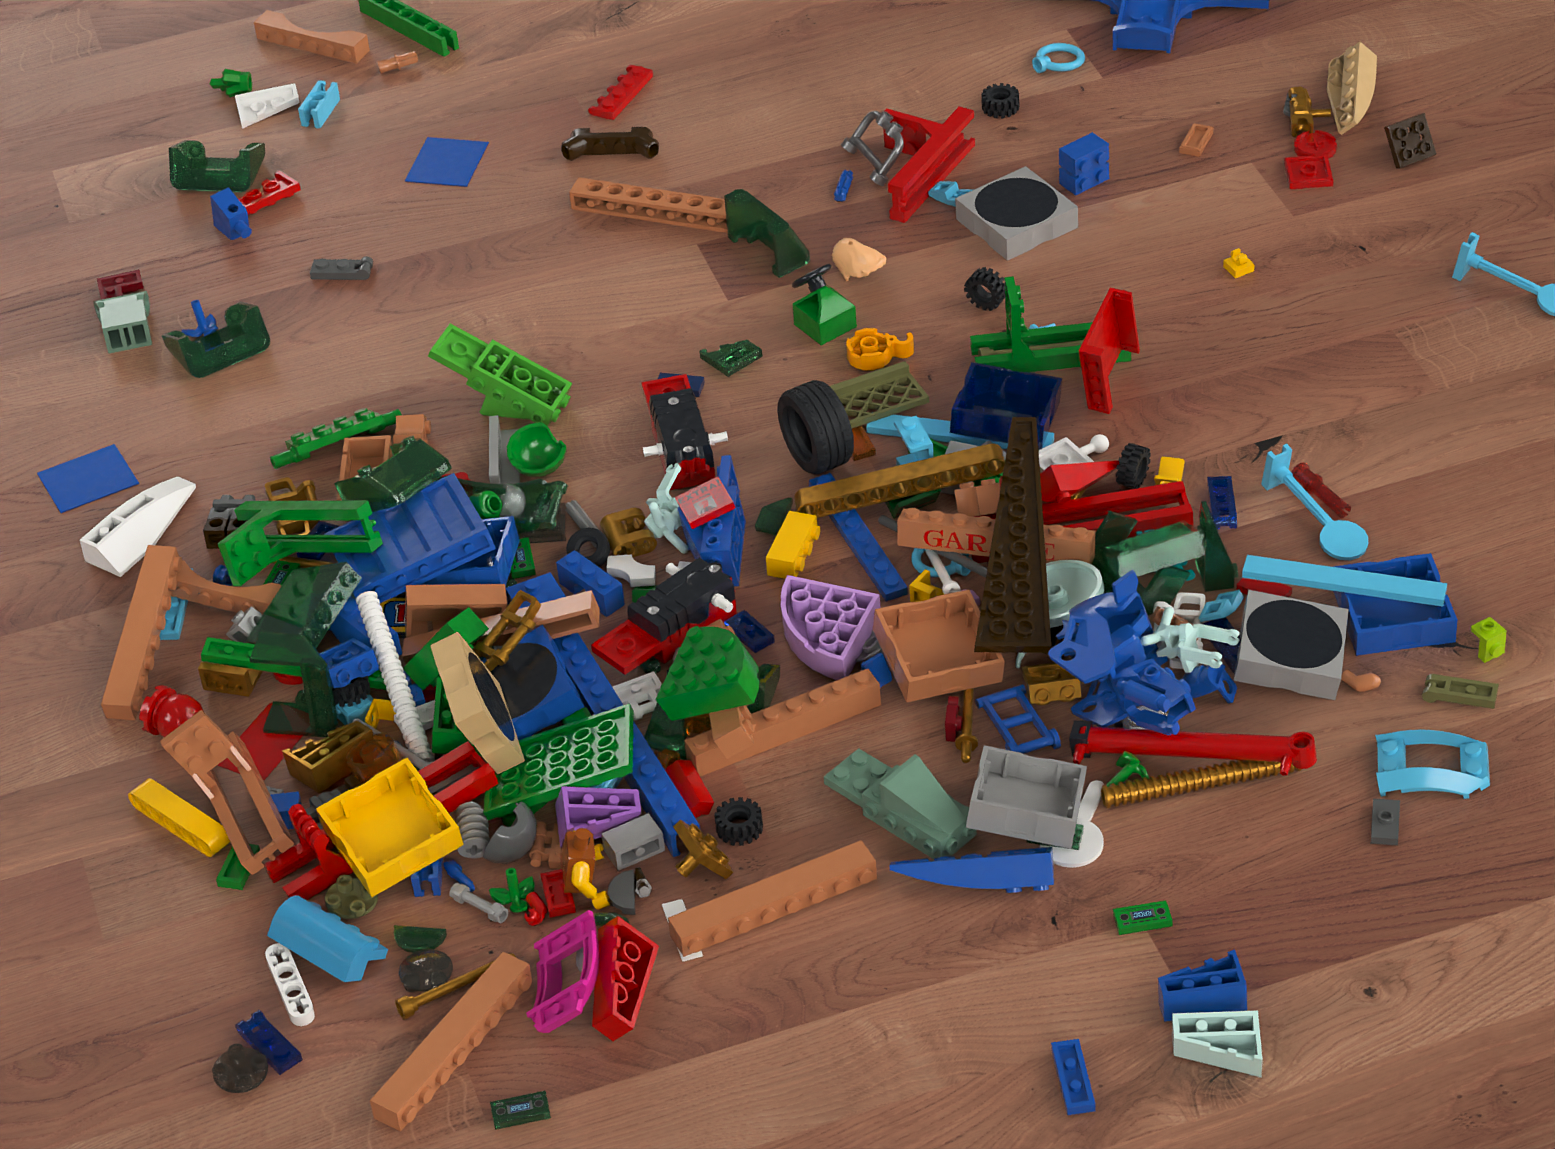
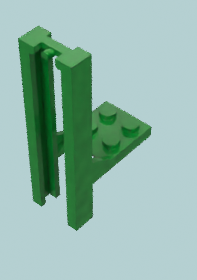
[970,276,1131,378]
[217,500,383,587]

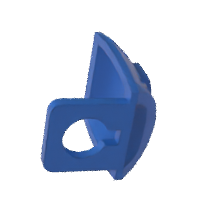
[1182,664,1237,704]

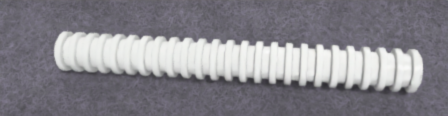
[356,591,435,762]

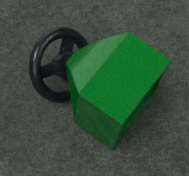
[792,264,857,345]

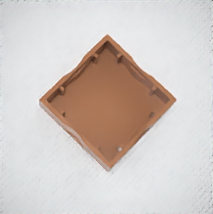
[873,590,1005,703]

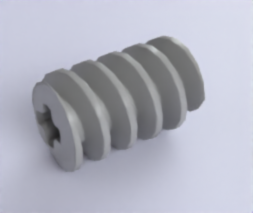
[455,802,490,859]

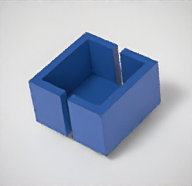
[1059,132,1109,195]

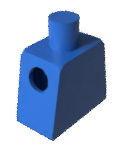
[210,187,252,240]

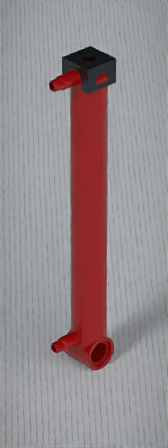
[1069,720,1317,776]

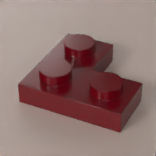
[97,269,144,300]

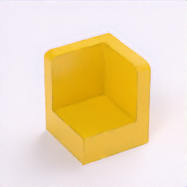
[909,569,944,602]

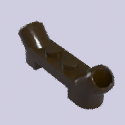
[561,127,659,161]

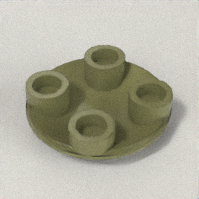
[325,875,378,919]

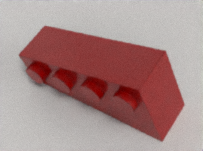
[592,916,659,1041]

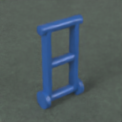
[975,684,1061,754]

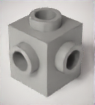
[226,606,270,644]

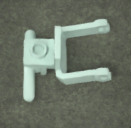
[644,463,689,554]
[1141,607,1240,673]

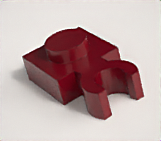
[945,696,962,742]

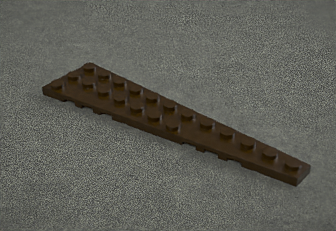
[974,417,1051,653]

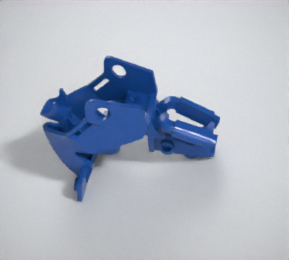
[1048,570,1196,735]

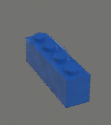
[319,586,402,676]

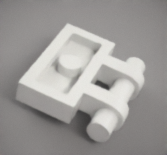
[613,671,663,721]

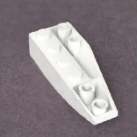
[79,477,196,577]

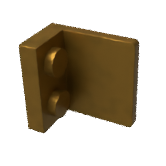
[198,662,263,697]

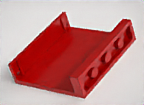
[1079,287,1140,414]

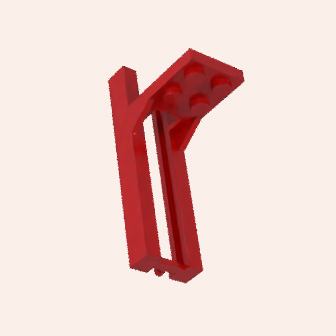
[883,106,975,223]

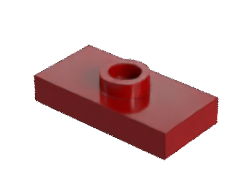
[540,869,576,918]

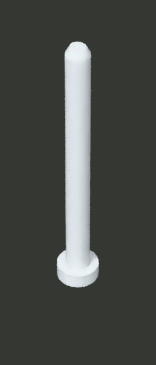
[925,549,961,595]

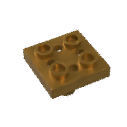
[673,820,734,880]

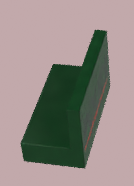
[885,489,941,519]

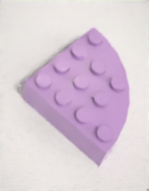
[781,575,881,680]

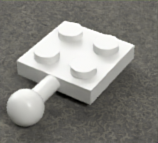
[1039,434,1109,473]

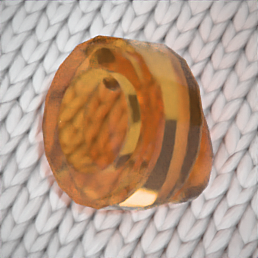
[654,748,680,769]

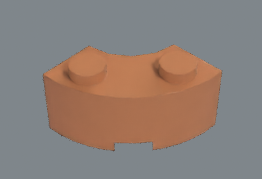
[393,414,431,459]
[954,478,1000,516]

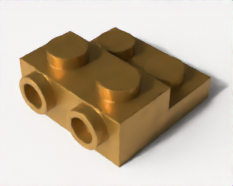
[1022,663,1081,705]

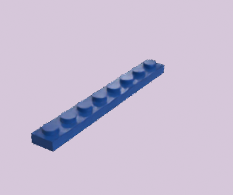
[809,473,908,602]

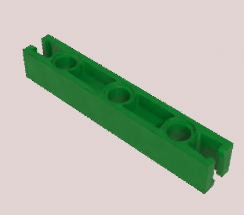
[358,0,459,57]

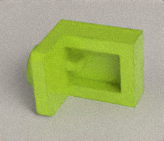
[1471,617,1507,663]

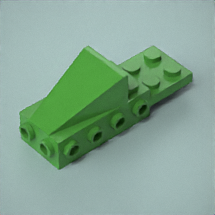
[428,323,572,427]

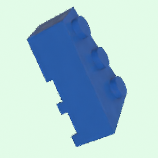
[1158,949,1247,1022]

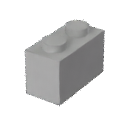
[602,813,665,871]

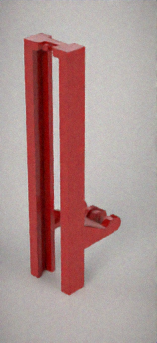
[971,476,1194,563]
[265,741,499,901]

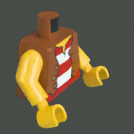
[560,828,610,910]

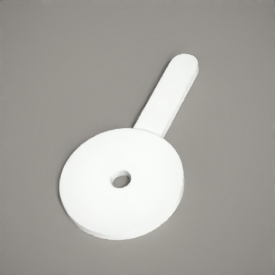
[1040,780,1104,867]

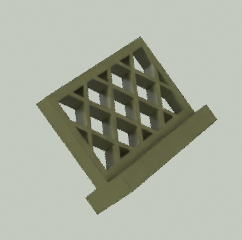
[830,361,929,428]

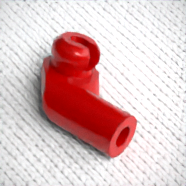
[524,892,548,926]

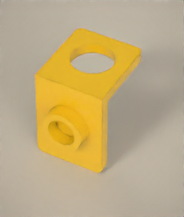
[1154,457,1185,485]
[365,699,396,729]

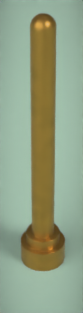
[395,953,517,1020]

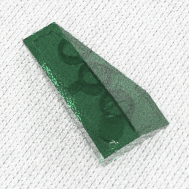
[1195,501,1238,592]

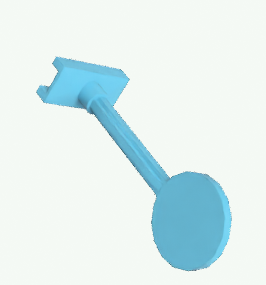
[1452,232,1555,316]
[1261,444,1369,560]

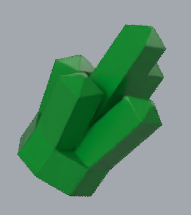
[209,69,252,98]

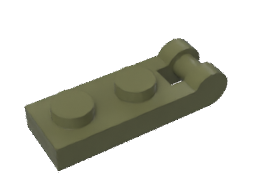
[1422,674,1499,709]

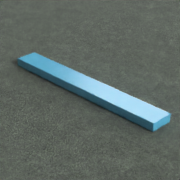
[866,412,1054,450]
[1242,555,1447,607]

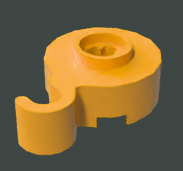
[846,328,914,370]

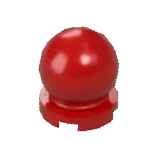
[139,685,204,737]

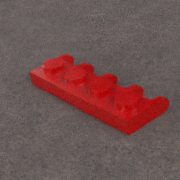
[588,65,653,120]

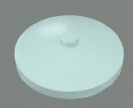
[1046,560,1104,628]

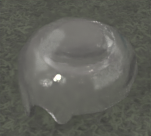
[500,483,526,520]

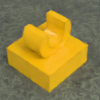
[1223,248,1254,279]

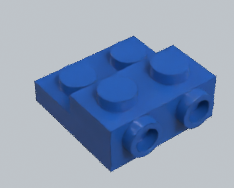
[309,638,379,688]

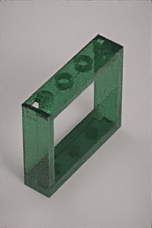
[1100,520,1208,580]

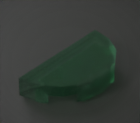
[394,925,447,953]

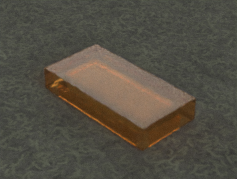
[851,425,876,461]

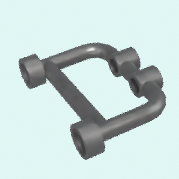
[841,111,904,186]

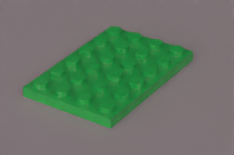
[484,703,634,820]

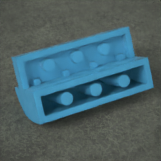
[267,895,388,982]

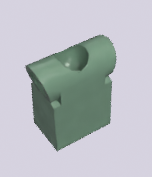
[94,291,152,354]

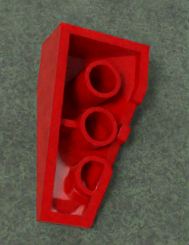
[1040,460,1119,504]

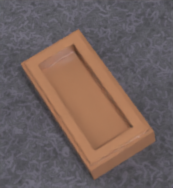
[1179,123,1213,157]

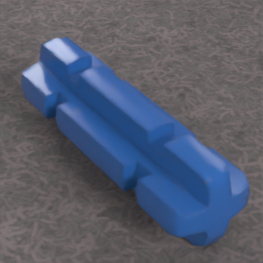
[834,170,853,202]

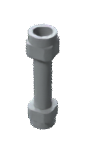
[449,883,509,923]

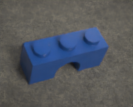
[556,550,625,617]

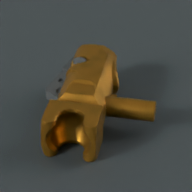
[1283,87,1331,137]

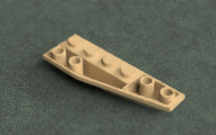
[1327,42,1377,135]

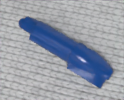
[443,860,475,892]

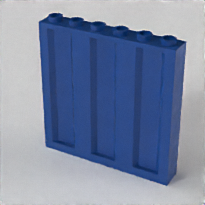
[324,473,496,603]

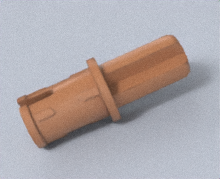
[377,51,418,74]

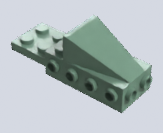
[824,748,977,859]

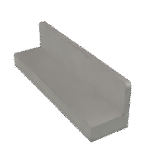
[489,415,520,493]

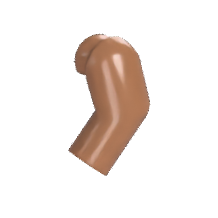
[1341,670,1381,692]

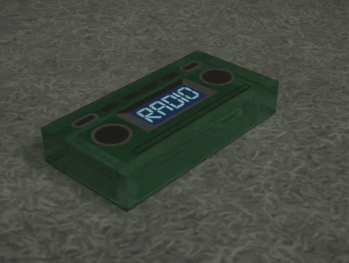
[490,1091,551,1130]

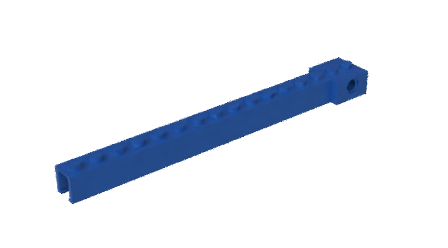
[505,572,700,858]

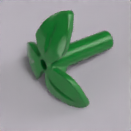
[1106,751,1149,787]
[489,868,535,913]

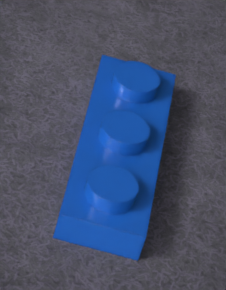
[1051,1039,1096,1115]

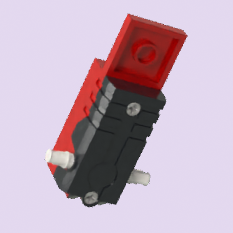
[641,374,728,490]
[591,557,737,675]

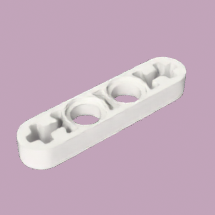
[265,943,315,1026]

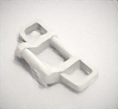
[1153,592,1206,669]

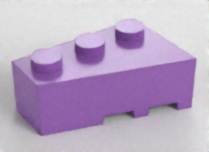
[555,786,641,848]

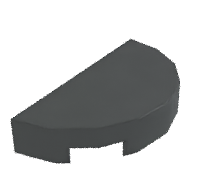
[608,869,635,915]

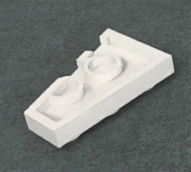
[235,83,300,129]

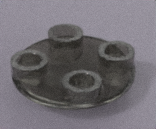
[399,949,453,992]
[212,1044,268,1093]

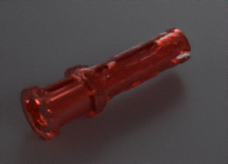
[1291,462,1351,518]

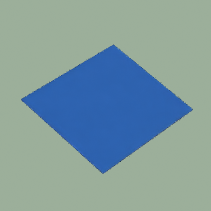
[405,137,489,187]
[37,444,139,513]

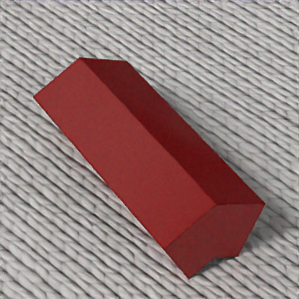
[665,760,714,818]

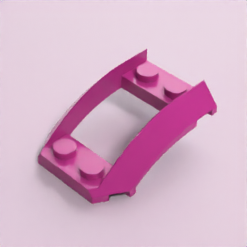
[526,910,599,1033]

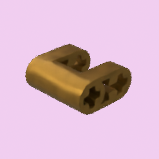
[600,507,657,558]

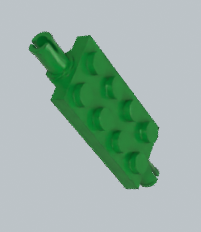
[270,408,402,469]

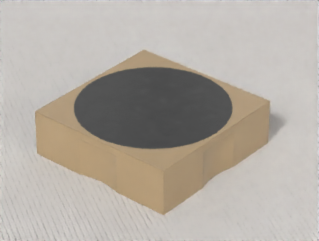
[430,632,525,775]

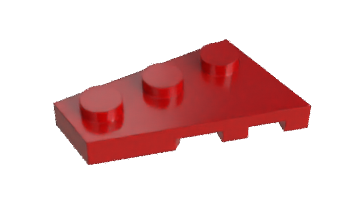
[239,170,301,215]

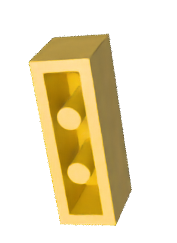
[766,511,820,579]

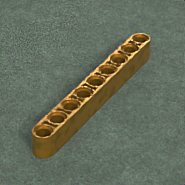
[794,443,1005,518]

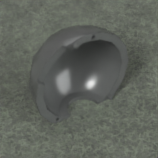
[483,802,537,864]

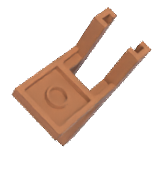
[160,710,295,875]

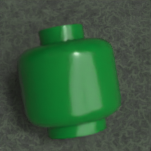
[469,490,502,519]

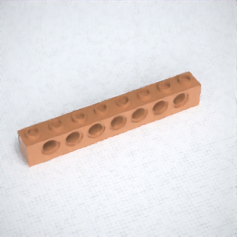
[569,177,741,234]

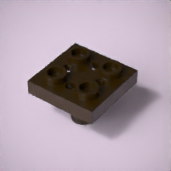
[1384,113,1436,168]

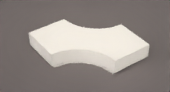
[607,554,656,587]

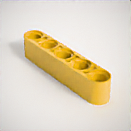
[128,778,230,857]

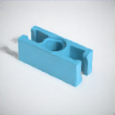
[298,80,340,128]

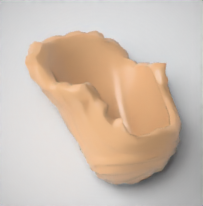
[832,238,887,282]

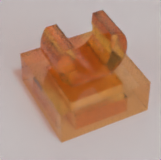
[684,713,712,737]

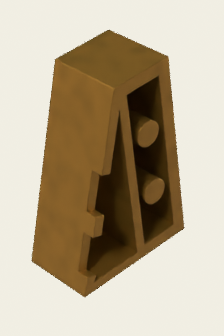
[282,721,379,793]

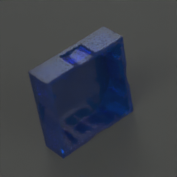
[950,362,1063,449]

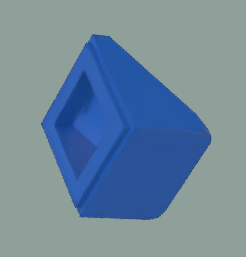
[861,652,892,688]

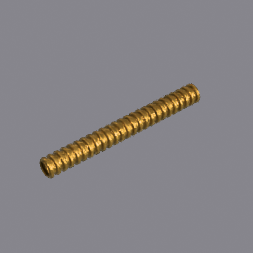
[1101,760,1302,809]

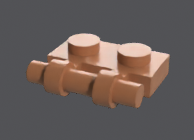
[529,822,562,869]

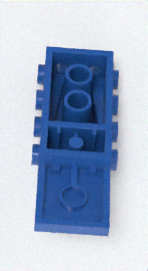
[678,455,746,586]

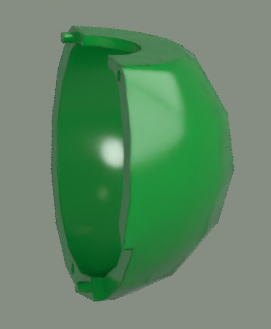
[507,422,567,477]

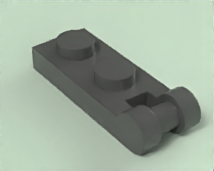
[310,256,374,280]

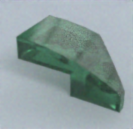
[755,497,793,535]

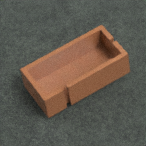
[337,435,394,511]
[405,584,507,638]

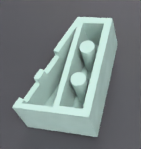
[1172,1011,1263,1077]

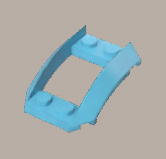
[1375,730,1490,799]

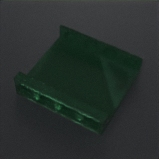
[244,562,362,653]

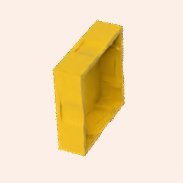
[316,757,464,897]

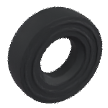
[566,528,610,567]

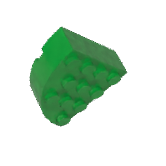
[655,626,760,721]

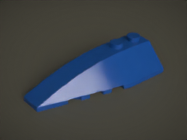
[889,847,1054,893]

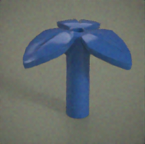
[182,300,219,337]

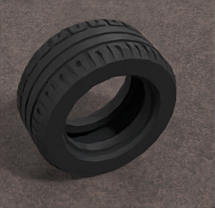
[777,380,854,475]

